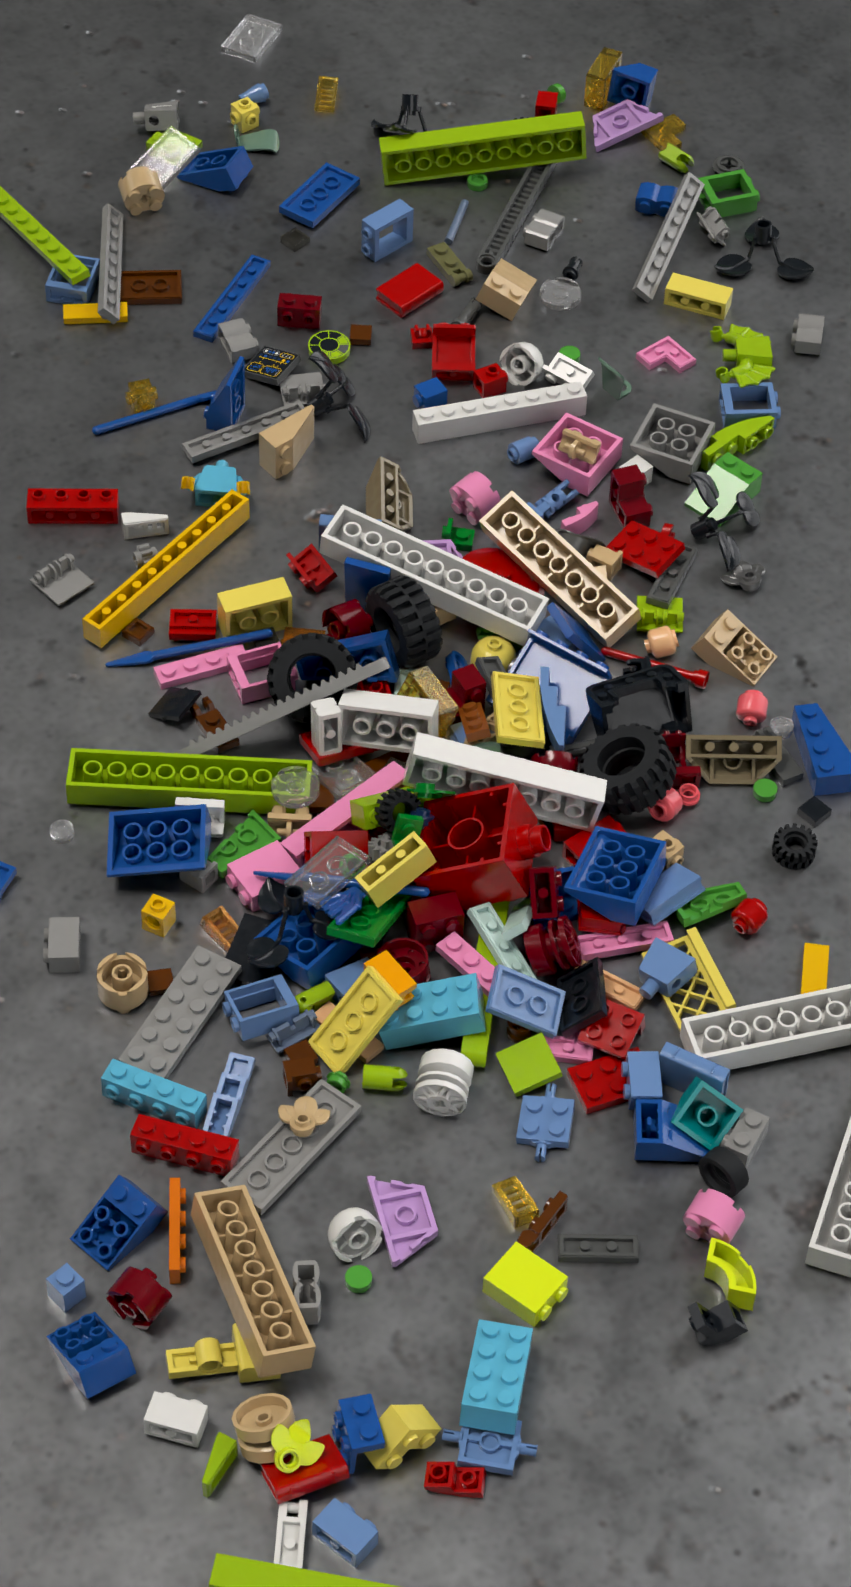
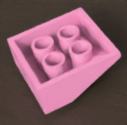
[532,412,623,497]

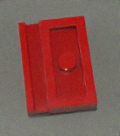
[169,609,217,641]

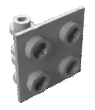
[279,372,326,406]
[30,553,94,606]

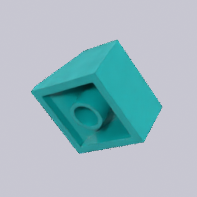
[671,1076,743,1150]

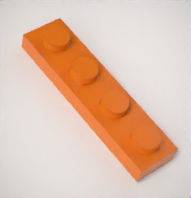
[169,1178,186,1284]

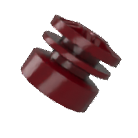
[523,915,582,978]
[376,938,431,984]

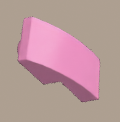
[561,501,599,534]

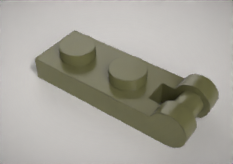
[426,242,473,287]

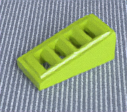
[202,1432,238,1498]

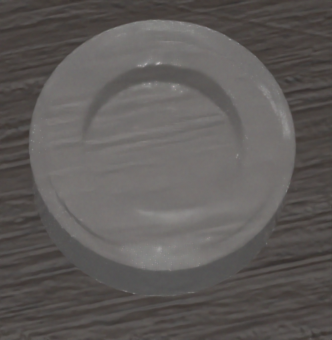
[770,716,794,739]
[50,820,75,844]

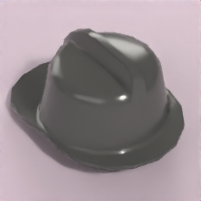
[554,528,606,558]

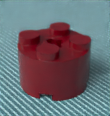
[322,599,373,640]
[106,1266,172,1329]

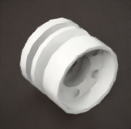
[413,1048,474,1116]

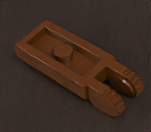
[190,696,239,754]
[517,1191,568,1253]

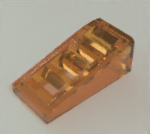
[200,905,239,953]

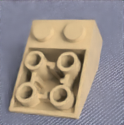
[691,609,777,686]

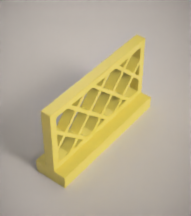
[641,927,736,1032]

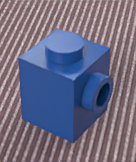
[412,377,448,409]

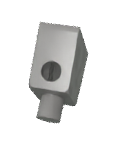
[133,101,180,131]

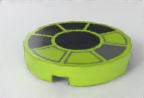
[308,330,351,364]

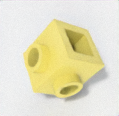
[230,96,260,133]

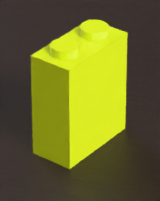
[482,1241,568,1327]

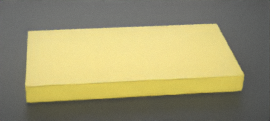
[491,671,545,749]
[308,965,404,1073]

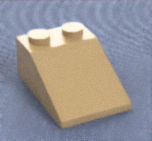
[475,258,537,321]
[259,404,314,479]

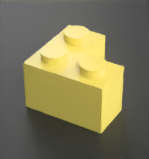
[364,1404,441,1469]

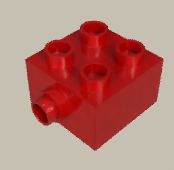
[414,783,551,910]

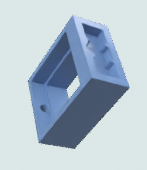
[361,199,414,262]
[45,254,100,304]
[719,382,781,428]
[222,974,300,1041]

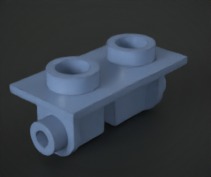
[266,1009,320,1054]

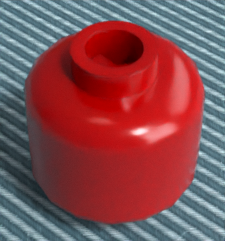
[731,898,768,935]

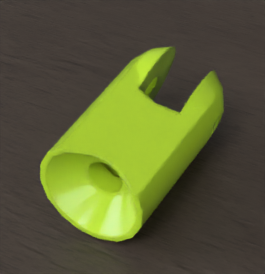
[658,142,694,173]
[295,981,335,1014]
[362,1064,408,1091]

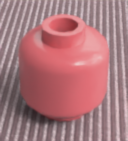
[736,690,768,726]
[647,787,683,822]

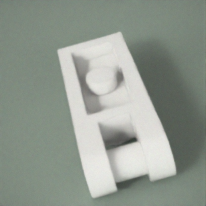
[274,1499,308,1569]

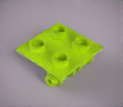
[637,596,684,633]

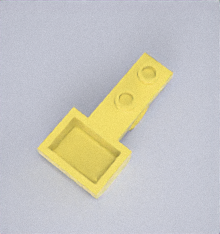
[165,1323,281,1383]

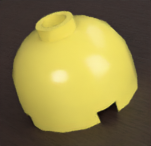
[470,635,517,671]

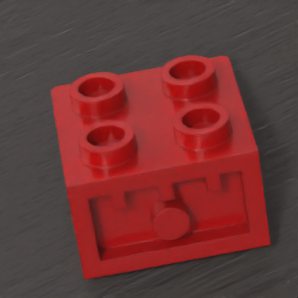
[578,999,645,1059]

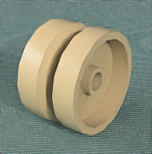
[232,1393,295,1464]

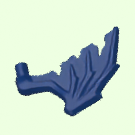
[304,886,367,925]

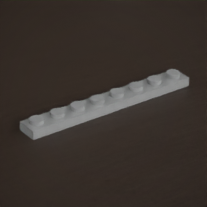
[632,172,705,303]
[98,203,124,324]

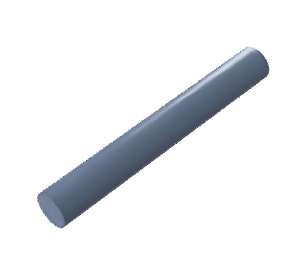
[444,199,469,245]

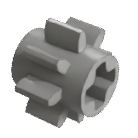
[132,543,158,569]

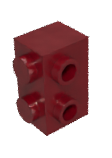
[277,293,322,330]
[529,866,564,919]

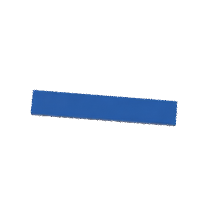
[193,255,271,343]

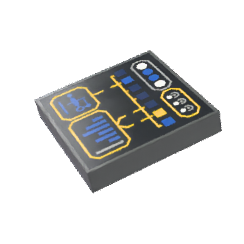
[245,345,301,386]

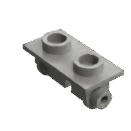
[696,206,730,246]

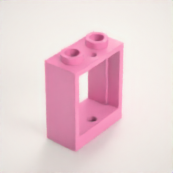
[227,642,298,704]

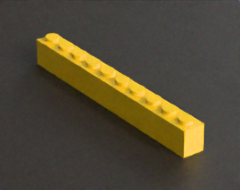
[82,489,250,648]

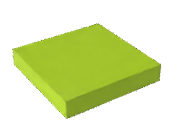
[495,1032,563,1097]

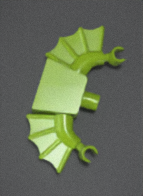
[710,324,776,388]

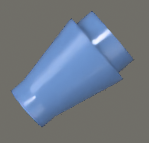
[238,83,270,103]

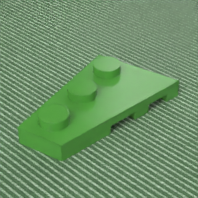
[207,809,282,879]
[674,882,747,928]

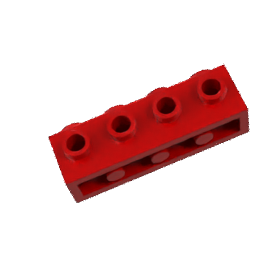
[26,488,119,524]
[130,1114,240,1176]

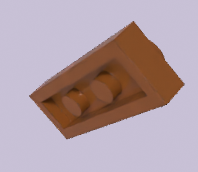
[458,702,491,743]

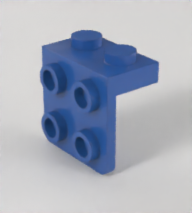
[332,1393,385,1474]

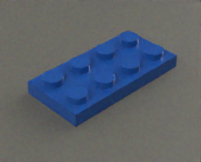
[279,162,360,228]

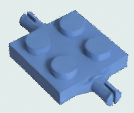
[516,1083,575,1162]
[442,1420,538,1476]

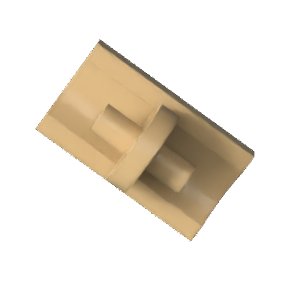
[558,428,601,465]
[267,805,312,838]

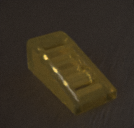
[315,76,339,113]
[491,1176,539,1229]

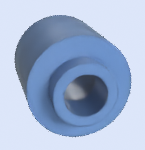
[507,436,539,464]

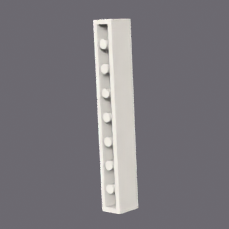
[412,381,587,444]

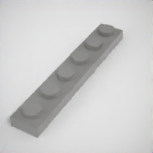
[182,401,305,463]

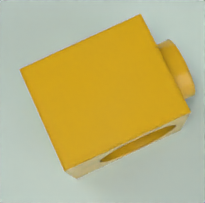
[141,893,176,938]

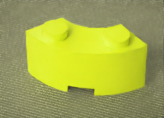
[704,1237,756,1311]

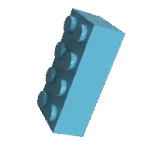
[379,973,486,1050]
[459,1319,533,1435]

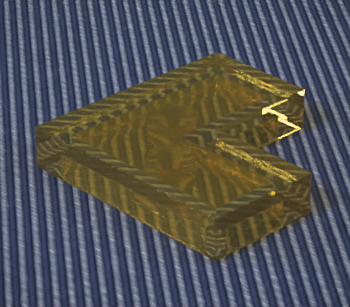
[641,114,686,151]

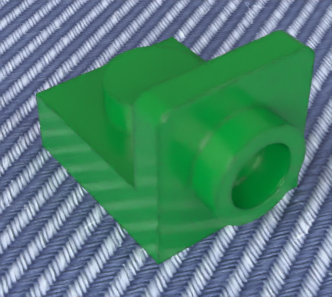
[442,518,475,552]
[391,813,424,846]

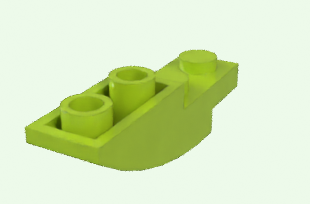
[701,416,775,471]

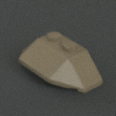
[366,456,413,531]
[686,734,782,785]

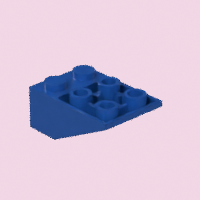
[633,1099,710,1162]
[70,1175,168,1271]
[46,1312,137,1399]

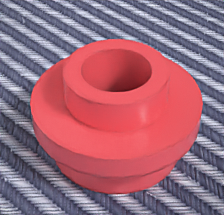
[677,783,700,806]

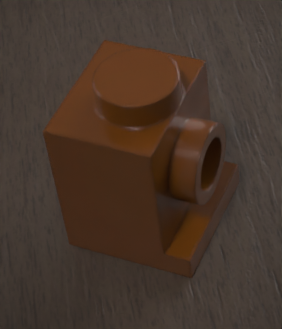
[282,1056,322,1097]

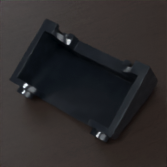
[586,664,693,737]

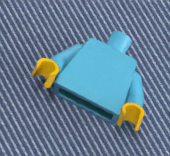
[180,460,250,507]

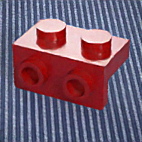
[286,543,338,593]

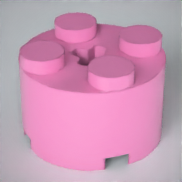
[449,471,501,526]
[683,1189,745,1245]

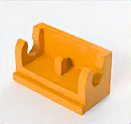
[364,950,417,1011]

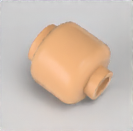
[644,626,680,659]

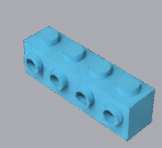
[101,1059,207,1129]

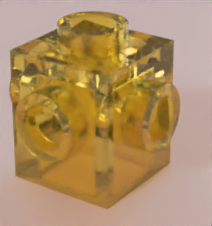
[125,378,158,414]

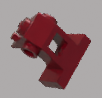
[661,730,701,789]

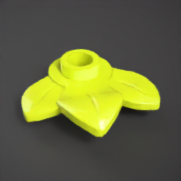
[271,1419,325,1473]

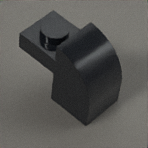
[688,1300,748,1346]

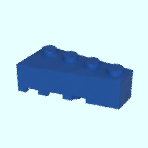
[296,630,400,683]
[791,703,851,796]

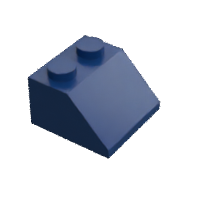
[607,63,658,107]

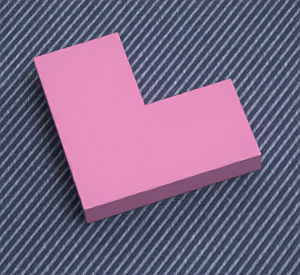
[636,336,696,373]
[544,1030,594,1065]

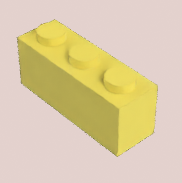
[664,272,733,320]
[354,831,437,908]

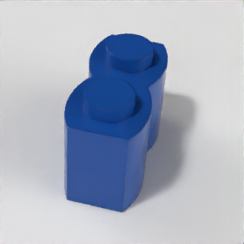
[635,182,678,217]

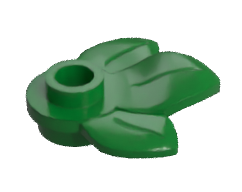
[406,783,456,799]

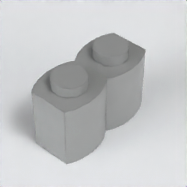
[523,209,565,251]
[791,313,825,355]
[218,318,259,363]
[293,1260,321,1325]

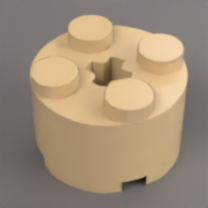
[118,166,165,216]
[97,952,149,1014]

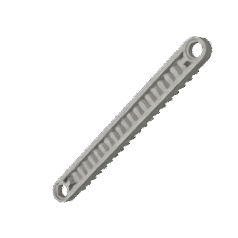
[174,657,391,754]

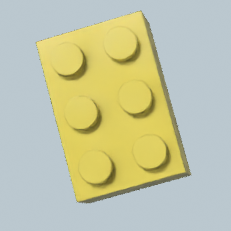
[217,577,292,637]

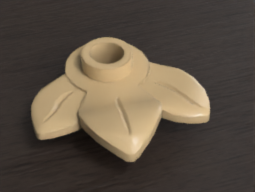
[278,1096,330,1137]

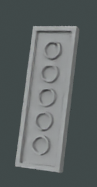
[118,945,242,1079]
[220,1079,362,1215]

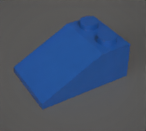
[176,146,253,192]
[203,356,245,431]

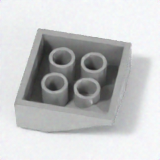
[630,403,715,484]

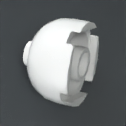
[500,342,543,386]
[328,1207,383,1262]

